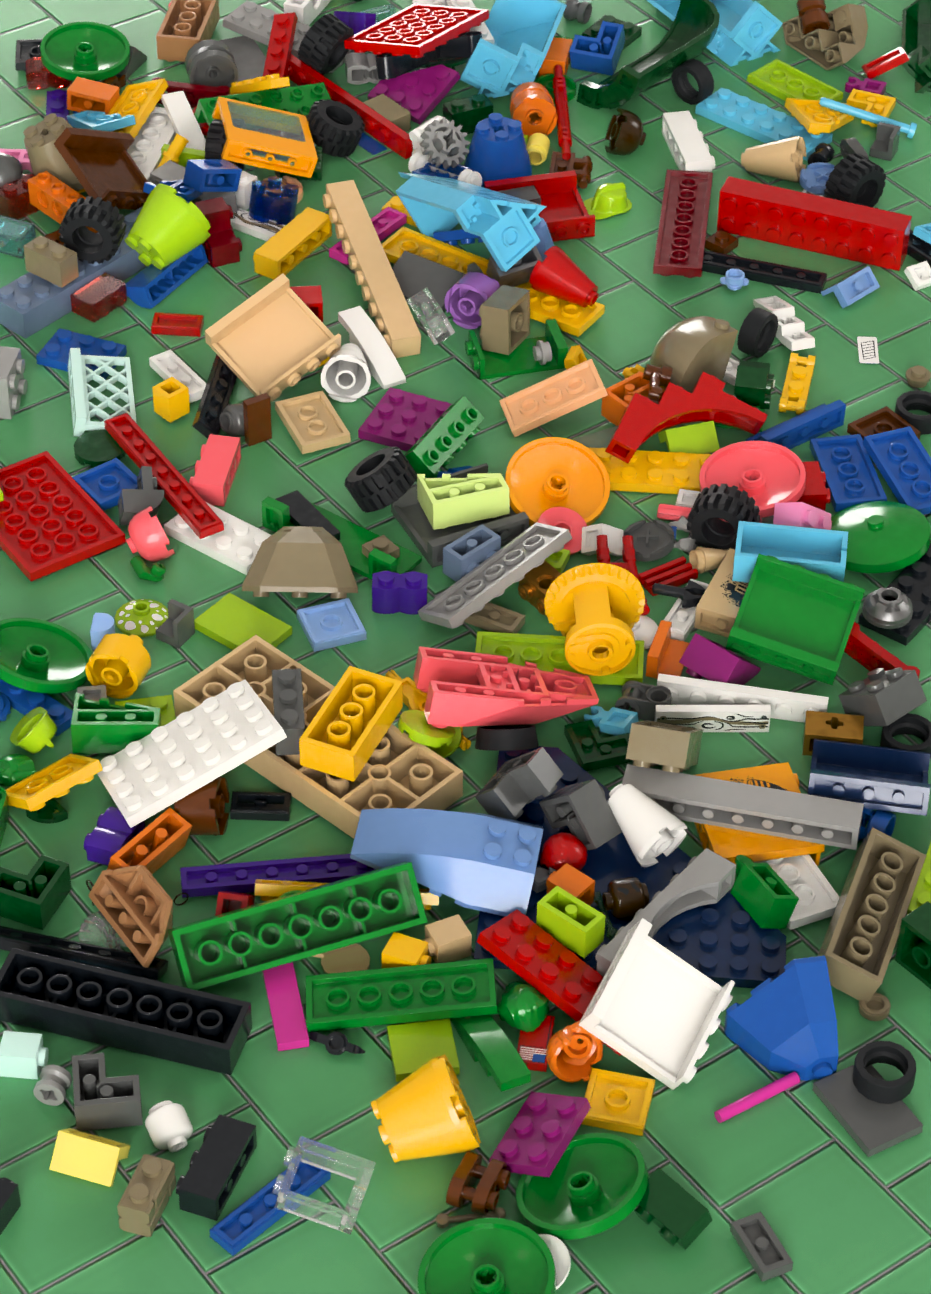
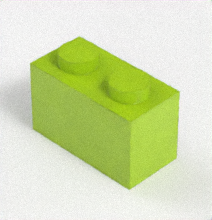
[536,886,605,958]

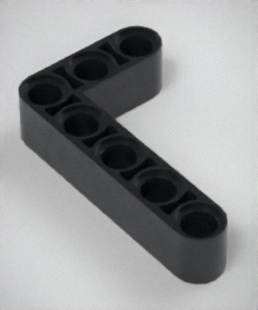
[375,31,482,80]

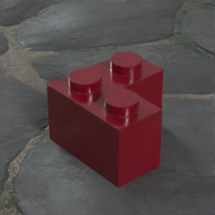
[195,197,242,268]

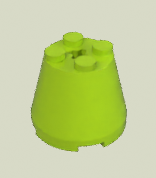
[125,184,211,270]

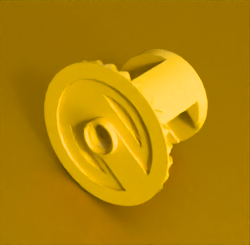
[544,563,645,676]

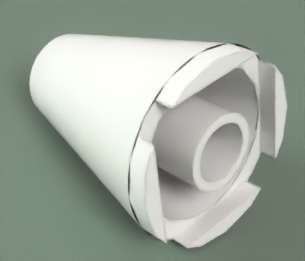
[321,343,371,402]
[608,784,688,867]

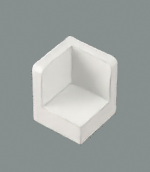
[581,523,624,556]

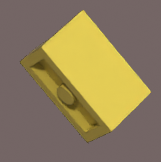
[49,1128,131,1187]

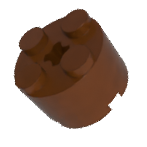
[174,777,229,836]

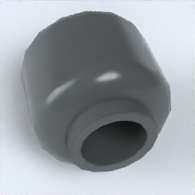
[219,403,245,437]

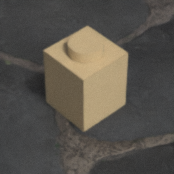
[423,914,472,963]

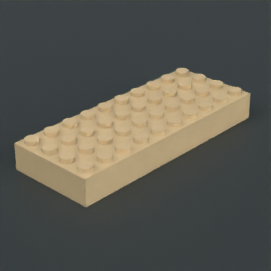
[173,635,463,839]

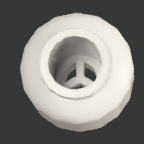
[145,1100,193,1152]

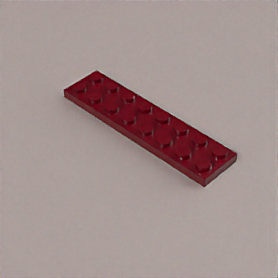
[653,169,713,278]

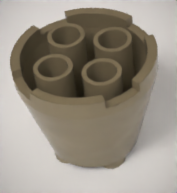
[23,113,83,192]

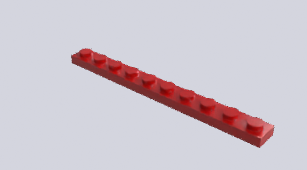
[287,54,413,159]

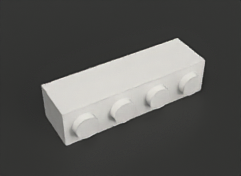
[662,110,715,173]

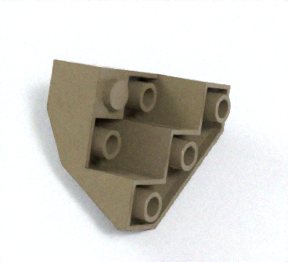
[782,3,868,71]
[242,526,358,598]

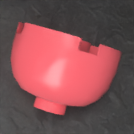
[126,506,175,562]

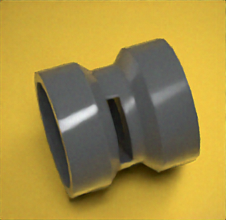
[564,0,592,24]

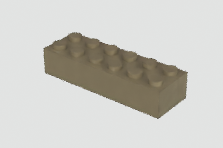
[818,827,926,1004]

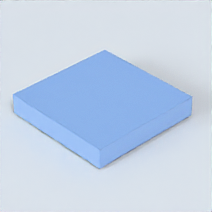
[296,598,367,652]

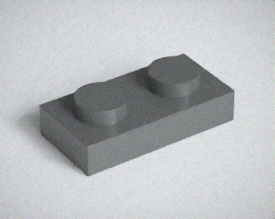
[730,1212,793,1282]

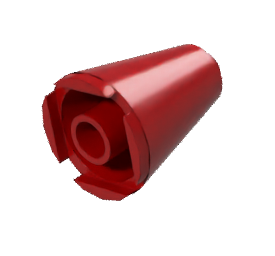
[529,246,599,308]

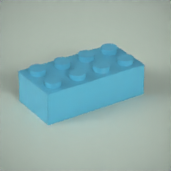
[732,521,848,583]

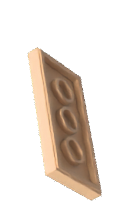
[499,359,608,437]

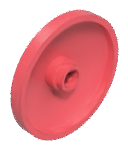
[699,441,806,518]

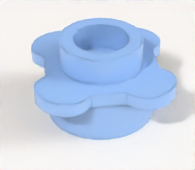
[720,269,749,291]

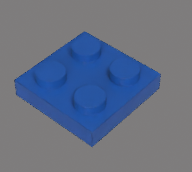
[72,458,138,511]

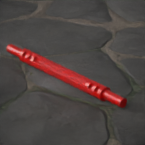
[552,65,572,160]

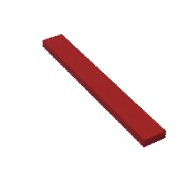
[104,413,224,539]

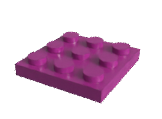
[358,387,452,452]

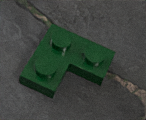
[564,720,633,771]

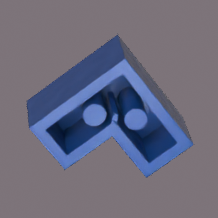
[569,21,625,75]

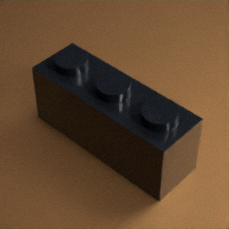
[176,1114,257,1221]

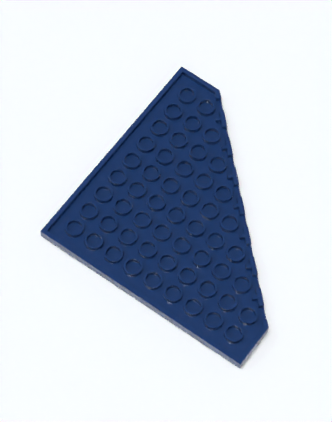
[474,746,786,988]

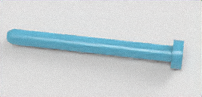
[819,97,917,139]

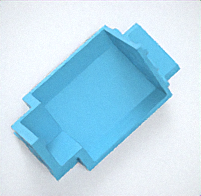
[459,0,567,98]
[647,0,783,67]
[395,172,547,272]

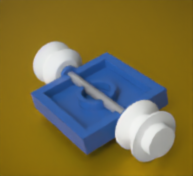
[408,152,482,187]

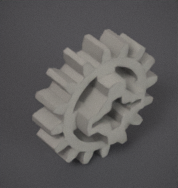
[420,118,470,170]

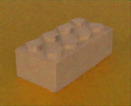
[156,0,220,62]

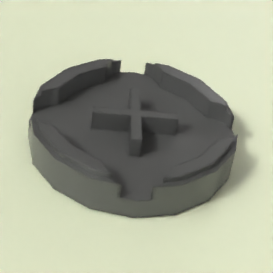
[622,520,675,562]

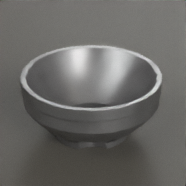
[862,587,913,629]

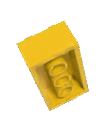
[299,666,403,782]

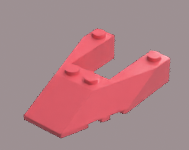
[413,646,599,728]

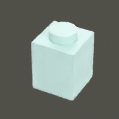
[0,1031,49,1080]

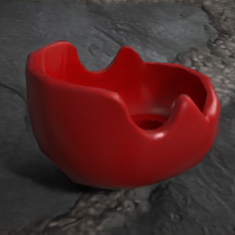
[539,832,588,871]

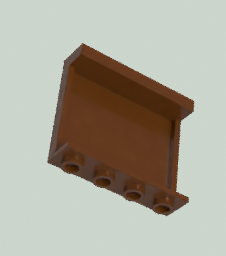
[54,127,149,210]

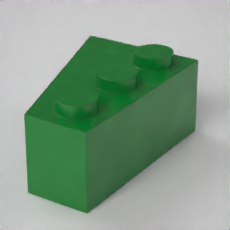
[71,693,161,755]

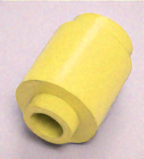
[526,133,550,165]

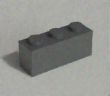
[272,668,305,756]

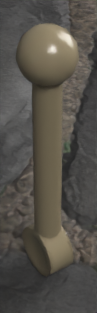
[436,1207,506,1228]

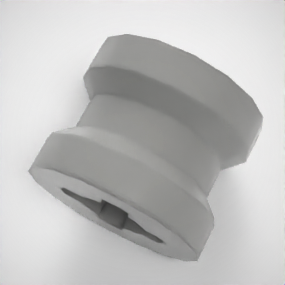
[33,1065,72,1106]

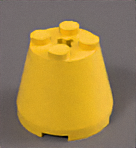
[371,1054,481,1163]

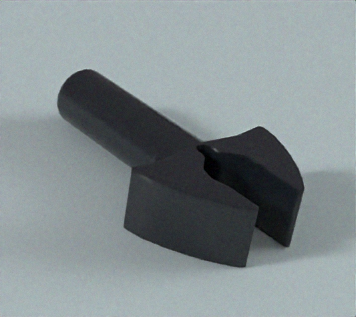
[652,580,705,608]

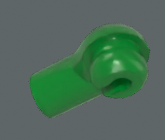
[130,556,166,582]

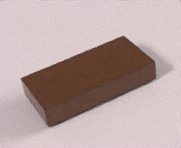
[243,393,272,446]

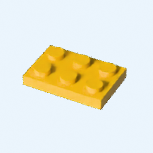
[5,754,103,812]

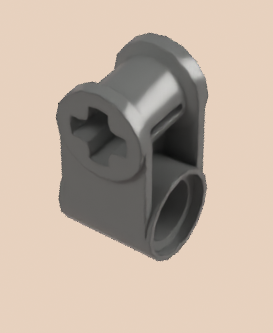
[615,681,671,721]

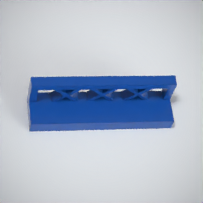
[746,400,846,449]

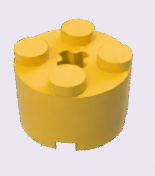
[85,633,151,699]

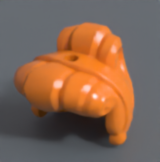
[546,1021,603,1083]

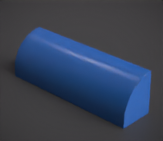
[122,244,208,309]

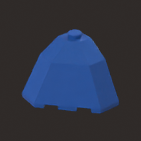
[724,955,839,1081]

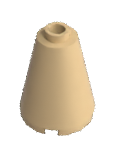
[741,136,806,182]

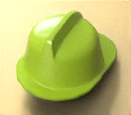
[583,182,632,220]
[10,707,57,754]

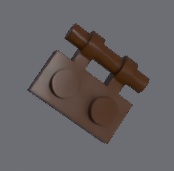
[549,151,593,189]

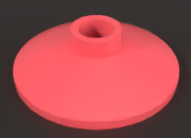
[538,507,587,555]

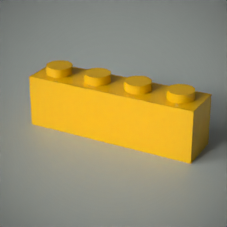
[253,207,332,280]

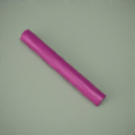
[714,1071,800,1123]

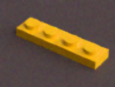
[230,74,290,95]

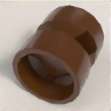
[796,0,830,35]

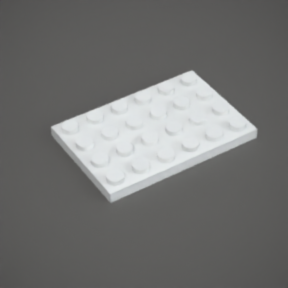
[97,679,287,828]

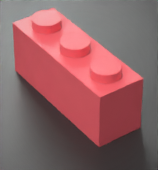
[189,434,241,507]

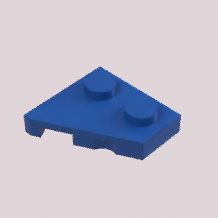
[143,179,203,203]

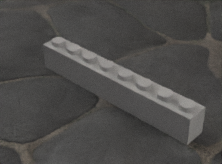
[622,764,864,850]

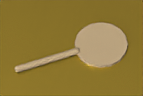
[311,943,370,974]

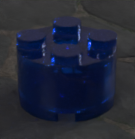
[249,176,299,225]

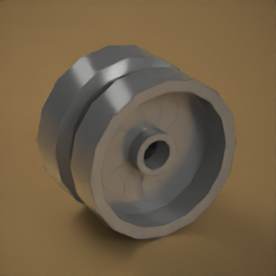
[185,39,238,88]

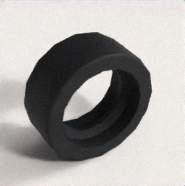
[672,59,714,105]
[737,307,778,358]
[895,390,931,435]
[880,713,931,759]
[853,1041,916,1103]

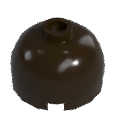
[605,108,646,156]

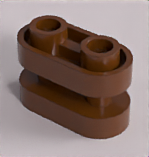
[446,1151,511,1216]

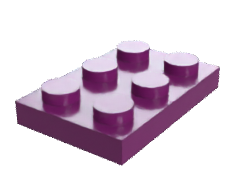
[488,1092,591,1178]

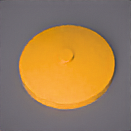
[504,437,610,526]

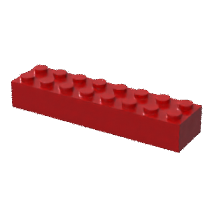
[717,176,912,271]

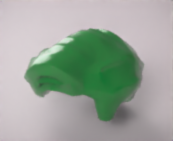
[497,981,549,1032]

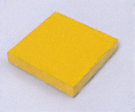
[581,1068,656,1136]

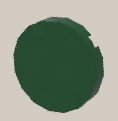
[74,430,126,468]

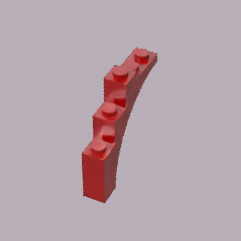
[605,371,768,463]

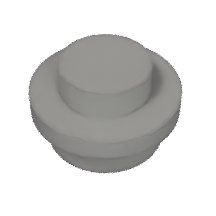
[533,340,552,365]

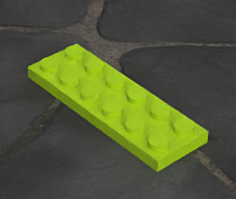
[475,631,644,686]

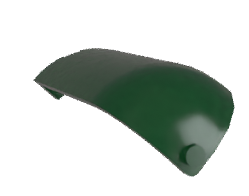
[577,0,720,110]

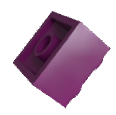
[679,633,761,685]

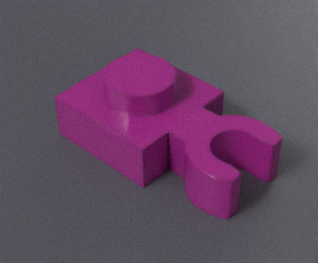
[845,77,887,95]

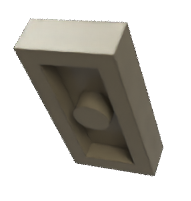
[465,602,525,633]

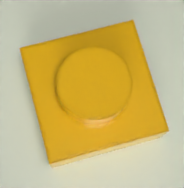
[564,345,587,370]

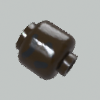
[602,876,649,919]

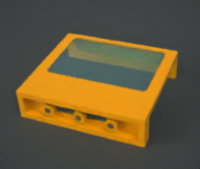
[212,97,318,178]

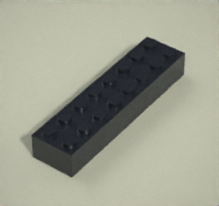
[0,948,252,1075]

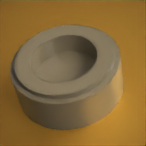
[858,992,891,1021]

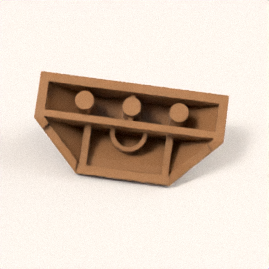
[88,865,173,968]

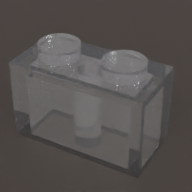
[406,288,456,346]

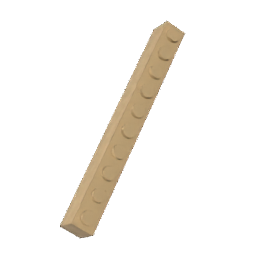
[323,180,421,358]

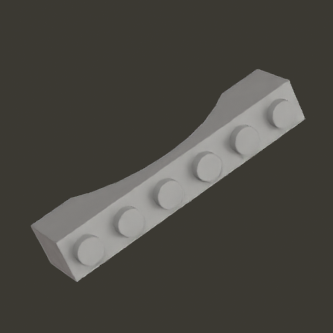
[595,848,736,977]

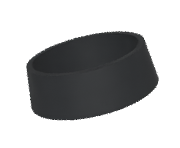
[475,724,539,751]

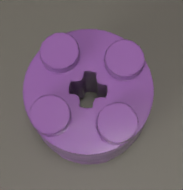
[444,272,500,329]

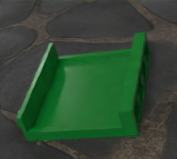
[725,554,865,685]

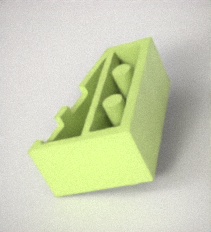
[417,473,510,530]

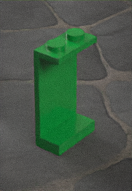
[465,319,568,380]

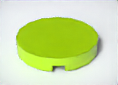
[397,710,456,748]

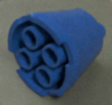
[464,113,532,188]

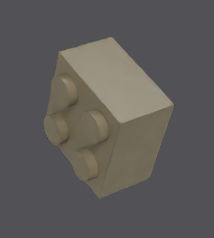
[479,285,530,355]

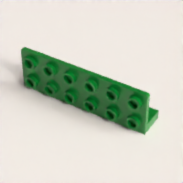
[194,82,331,132]
[262,496,422,580]

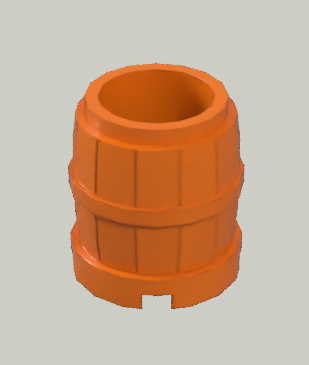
[509,82,557,138]

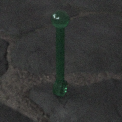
[594,891,618,939]

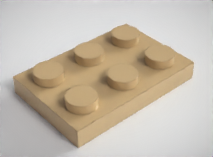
[275,390,351,454]

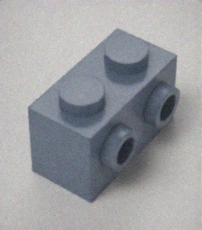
[443,524,501,582]

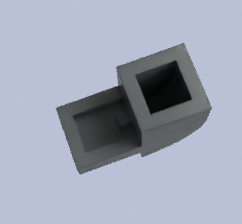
[118,466,164,525]

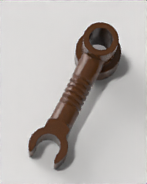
[643,364,672,404]

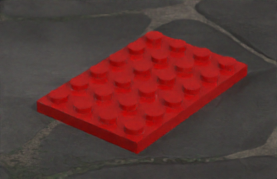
[344,4,489,58]
[0,451,126,581]

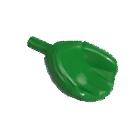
[0,754,36,787]

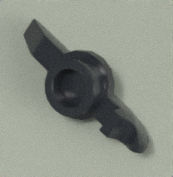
[309,1031,365,1055]

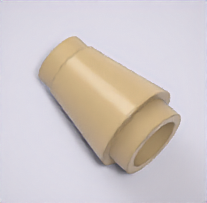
[689,547,728,574]

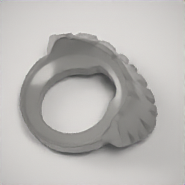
[668,516,697,552]

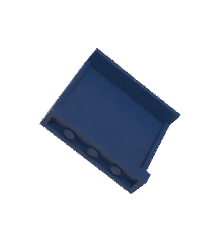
[808,739,931,816]

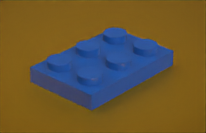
[36,328,127,380]

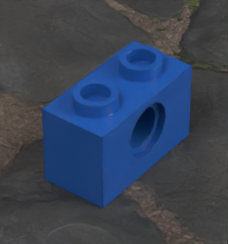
[183,159,242,192]

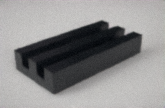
[230,791,291,821]

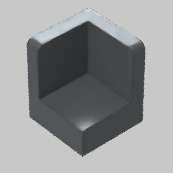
[869,122,901,161]
[156,599,195,649]

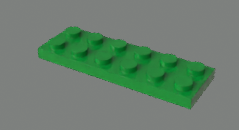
[306,958,498,1032]

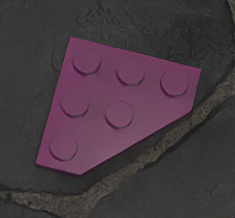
[367,64,461,125]

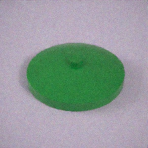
[40,22,130,81]
[831,501,931,573]
[0,618,92,694]
[516,1133,648,1240]
[418,1218,557,1294]

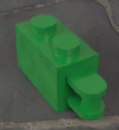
[730,855,799,929]

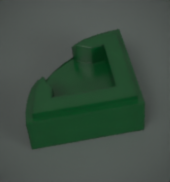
[26,798,68,823]

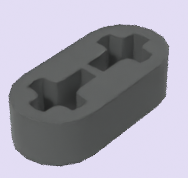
[840,137,869,159]

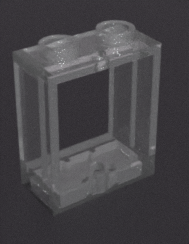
[272,1136,376,1235]

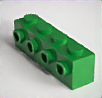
[404,396,484,482]

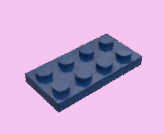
[862,426,931,515]
[809,434,887,512]

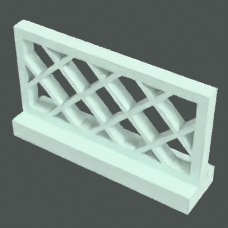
[67,348,137,437]

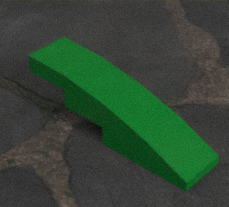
[450,1015,531,1092]

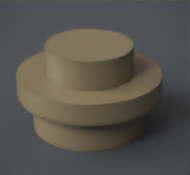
[906,365,931,388]

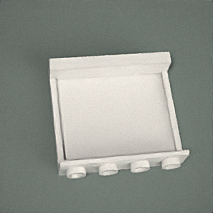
[578,918,735,1090]

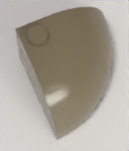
[649,316,738,392]

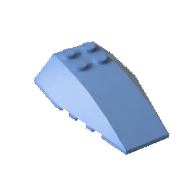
[350,808,543,916]

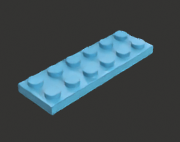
[695,88,833,161]

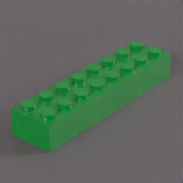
[168,862,428,990]

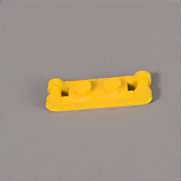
[778,352,816,415]

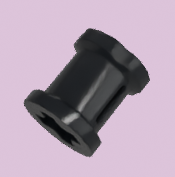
[808,143,835,165]

